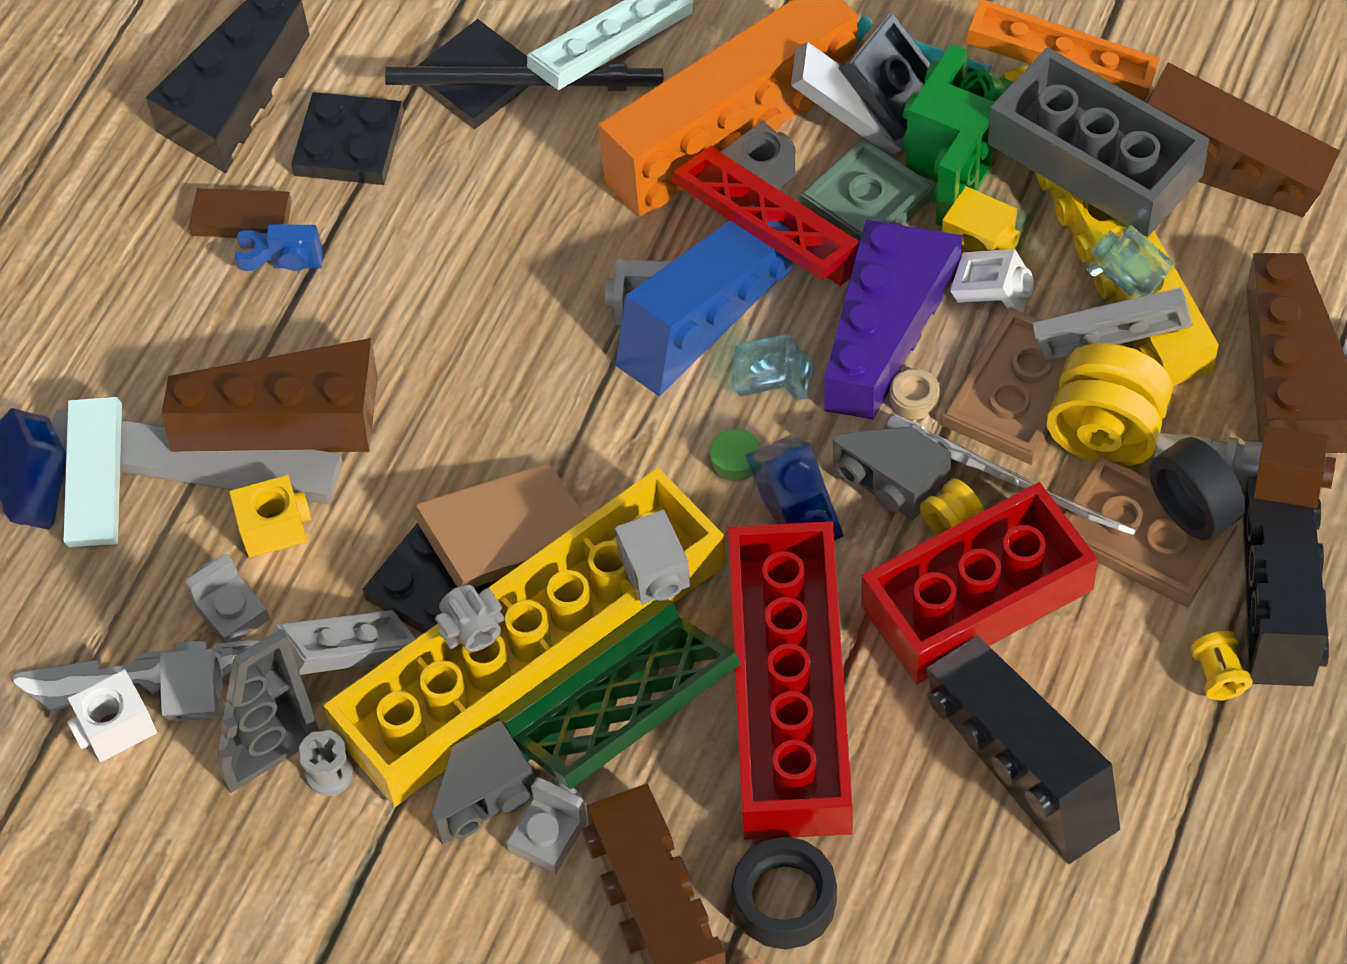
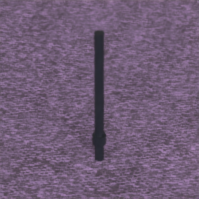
[385,63,664,91]

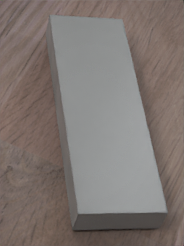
[791,42,904,156]
[1032,287,1193,360]
[270,610,415,675]

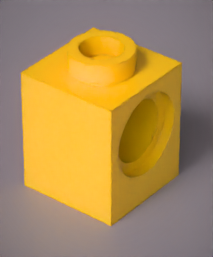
[942,186,1020,256]
[229,475,312,558]

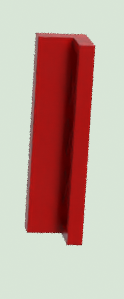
[672,145,860,287]

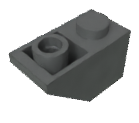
[833,426,951,520]
[431,720,534,844]

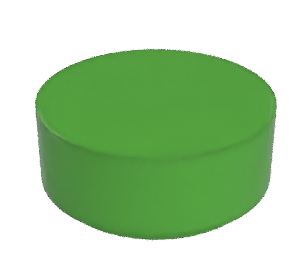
[710,429,761,481]

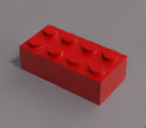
[861,482,1098,685]

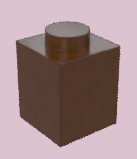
[1254,426,1336,508]

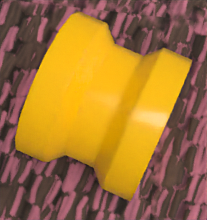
[920,478,984,536]

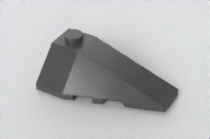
[216,629,320,793]

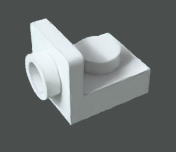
[950,249,1034,313]

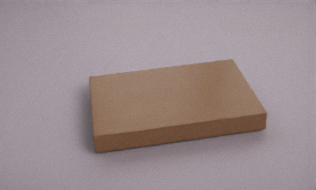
[942,307,1068,465]
[1063,455,1238,608]
[413,463,586,587]

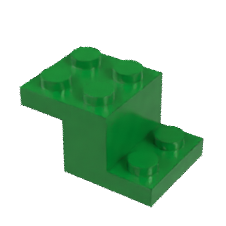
[902,44,996,227]

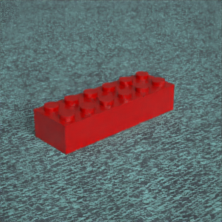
[728,521,853,840]

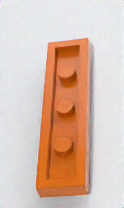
[965,0,1160,102]

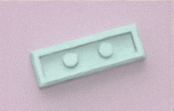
[64,397,122,547]

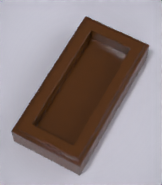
[189,188,292,238]

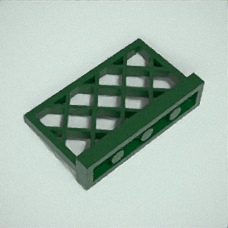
[496,599,741,790]

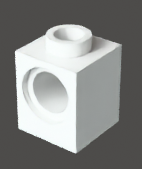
[67,669,157,762]

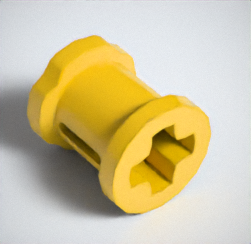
[1190,631,1253,701]

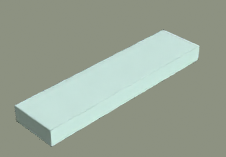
[527,0,693,90]

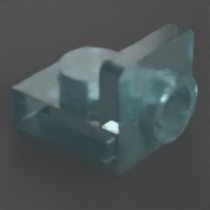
[1086,225,1175,299]
[731,334,813,401]

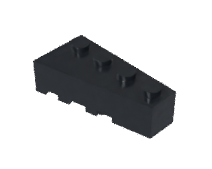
[146,0,310,173]

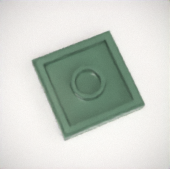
[800,137,935,242]

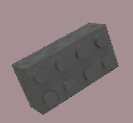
[988,47,1209,238]

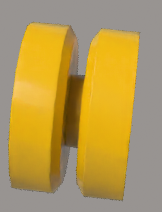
[1046,343,1174,467]

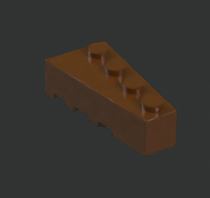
[1146,62,1340,217]
[1246,253,1347,453]
[162,338,378,452]
[581,783,726,964]

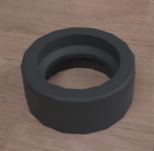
[1149,437,1245,541]
[731,837,837,950]

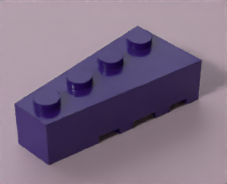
[824,219,962,420]

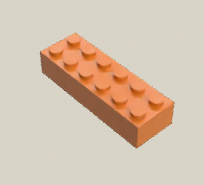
[598,0,857,218]

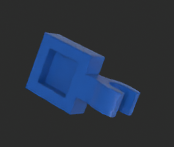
[234,225,323,271]

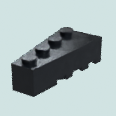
[1242,476,1329,686]
[926,635,1120,864]

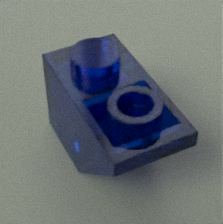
[0,408,67,530]
[745,435,844,541]

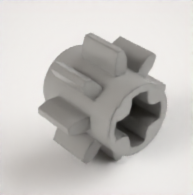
[435,585,505,652]

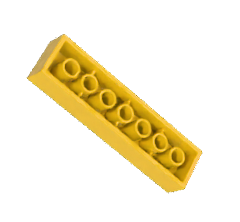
[323,467,726,807]

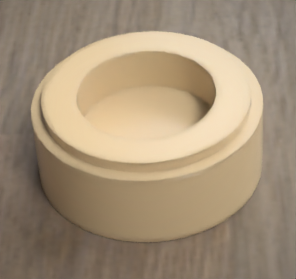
[890,369,940,420]

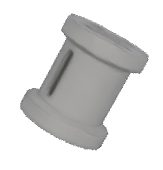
[299,730,354,796]

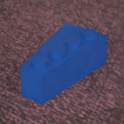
[615,204,794,397]

